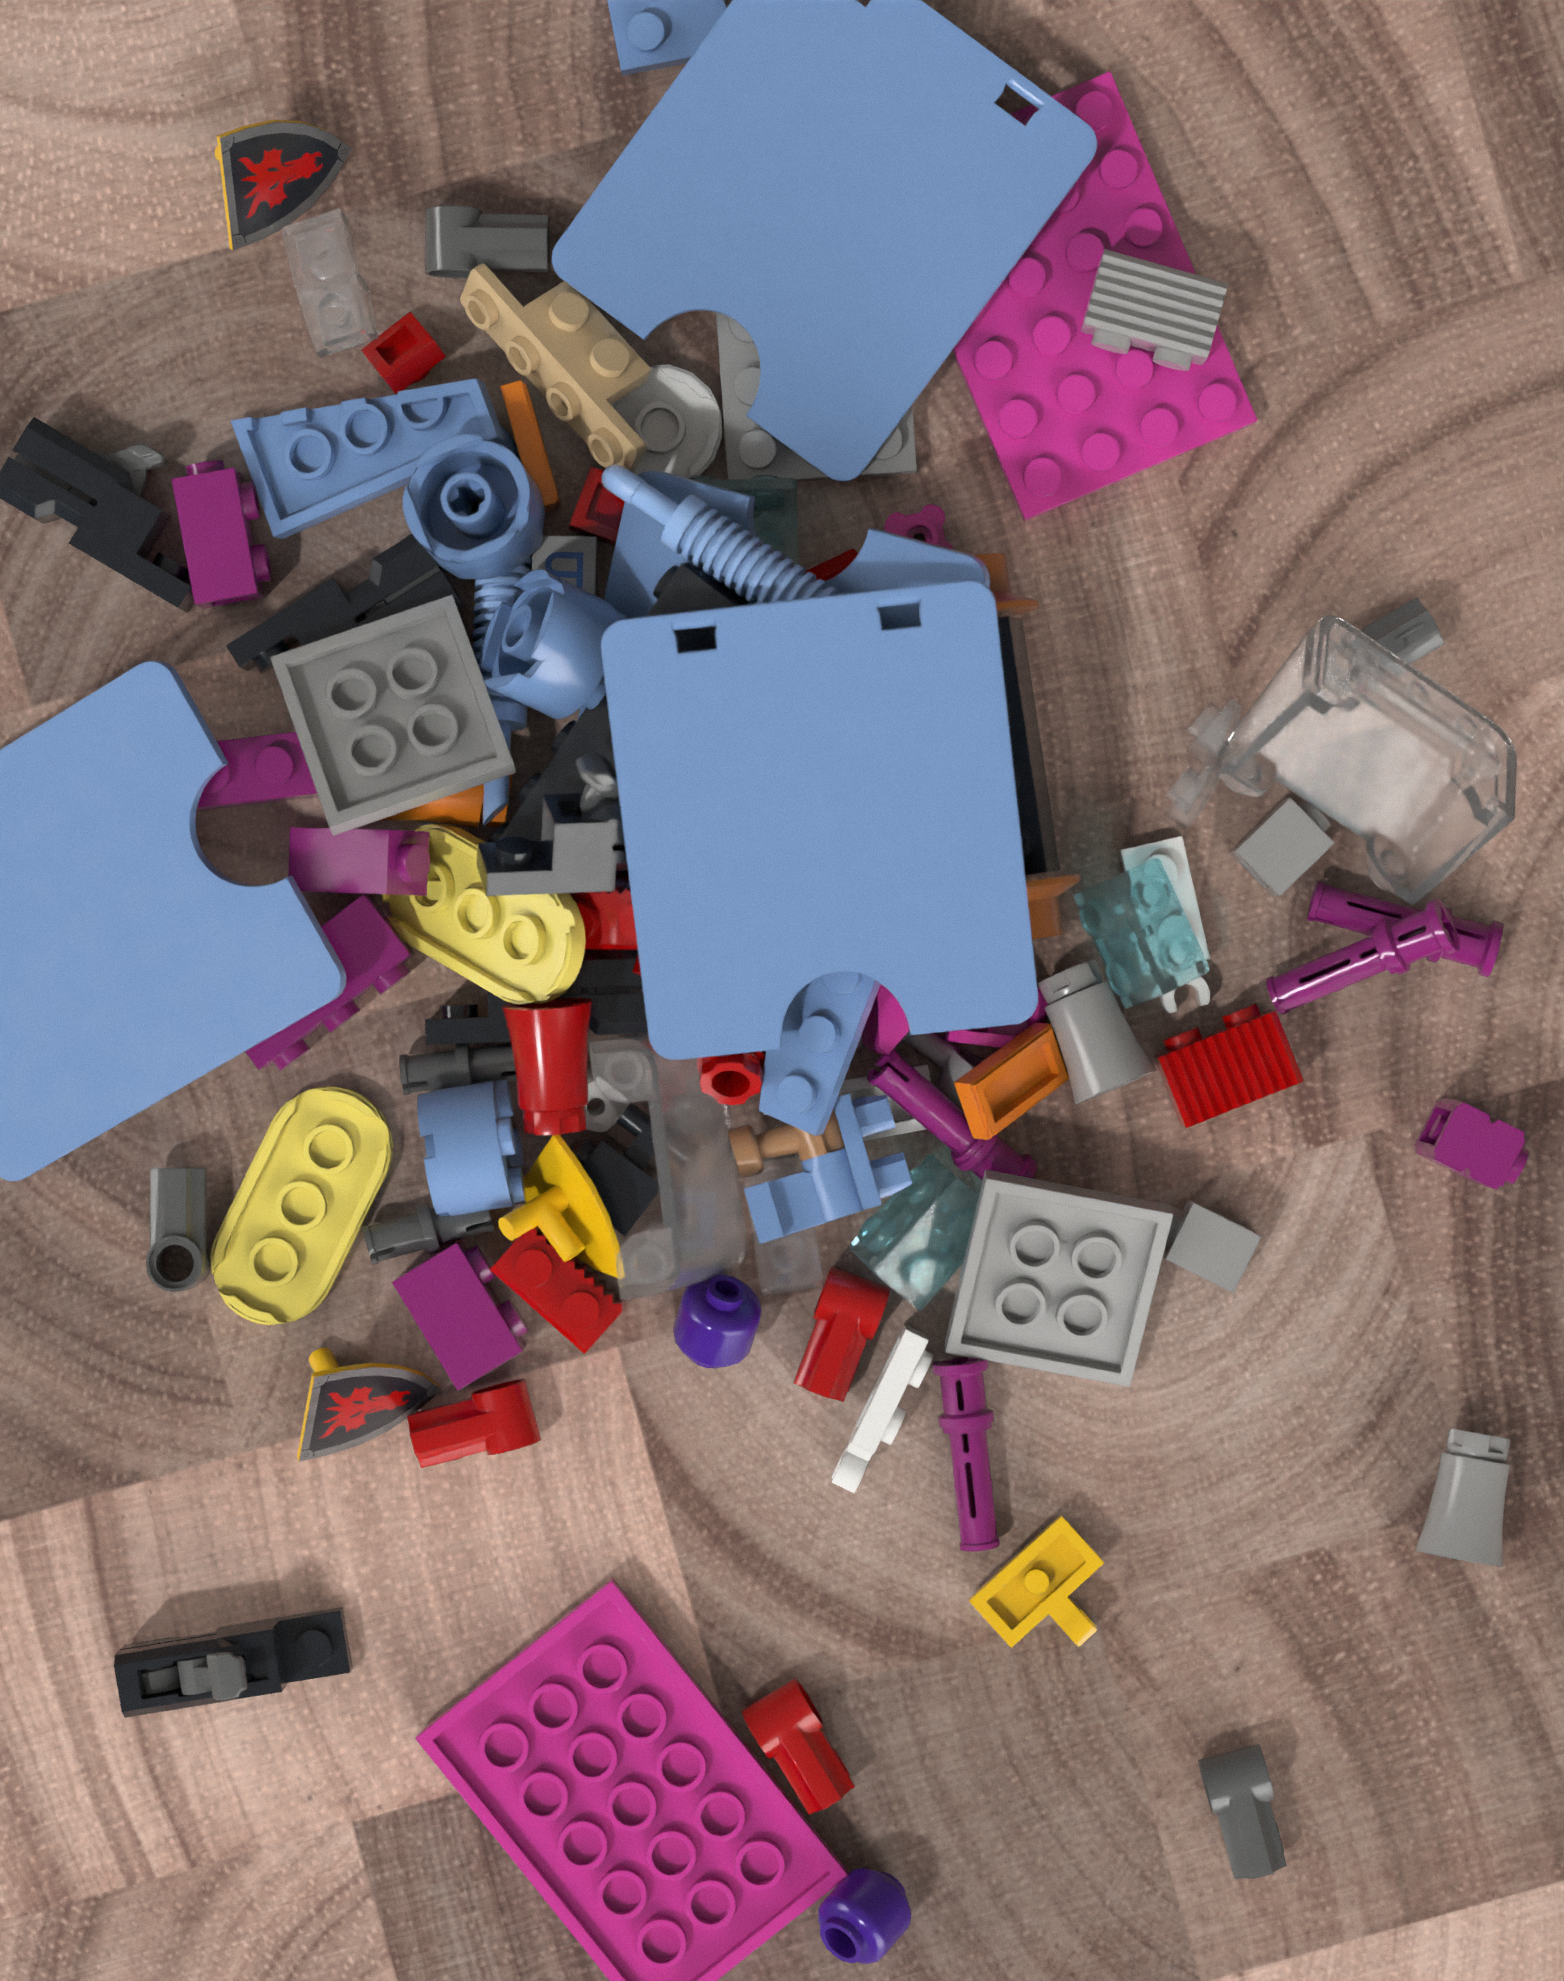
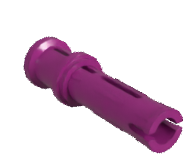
[1306,881,1504,977]
[1266,898,1460,1015]
[867,1049,1037,1180]
[932,1356,1000,1552]

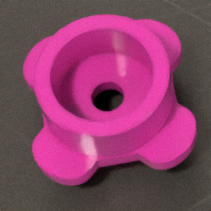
[884,504,954,550]

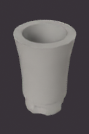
[1038,959,1157,1105]
[1415,1428,1510,1567]

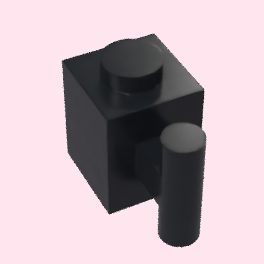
[575,1102,692,1236]

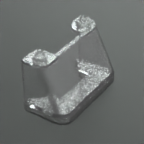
[1215,615,1517,906]
[589,1033,747,1300]

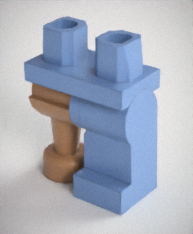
[727,1093,912,1244]

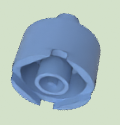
[403,434,545,580]
[480,569,626,719]
[417,1079,527,1217]

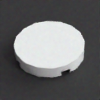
[612,364,723,481]

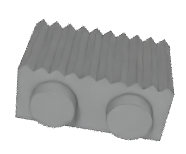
[1080,249,1228,371]

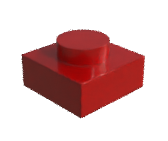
[361,312,446,395]
[569,466,625,546]

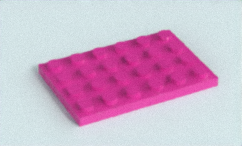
[952,71,1258,522]
[415,1577,848,1981]

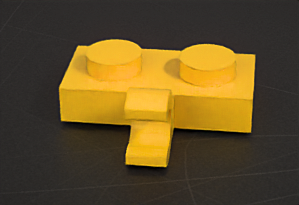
[969,1514,1104,1648]

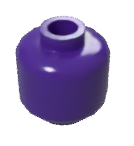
[673,1274,762,1368]
[818,1868,912,1964]

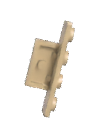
[460,263,652,473]

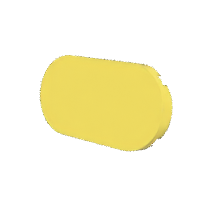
[382,824,585,1004]
[210,1086,393,1325]

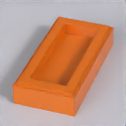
[500,380,561,513]
[954,1023,1069,1140]

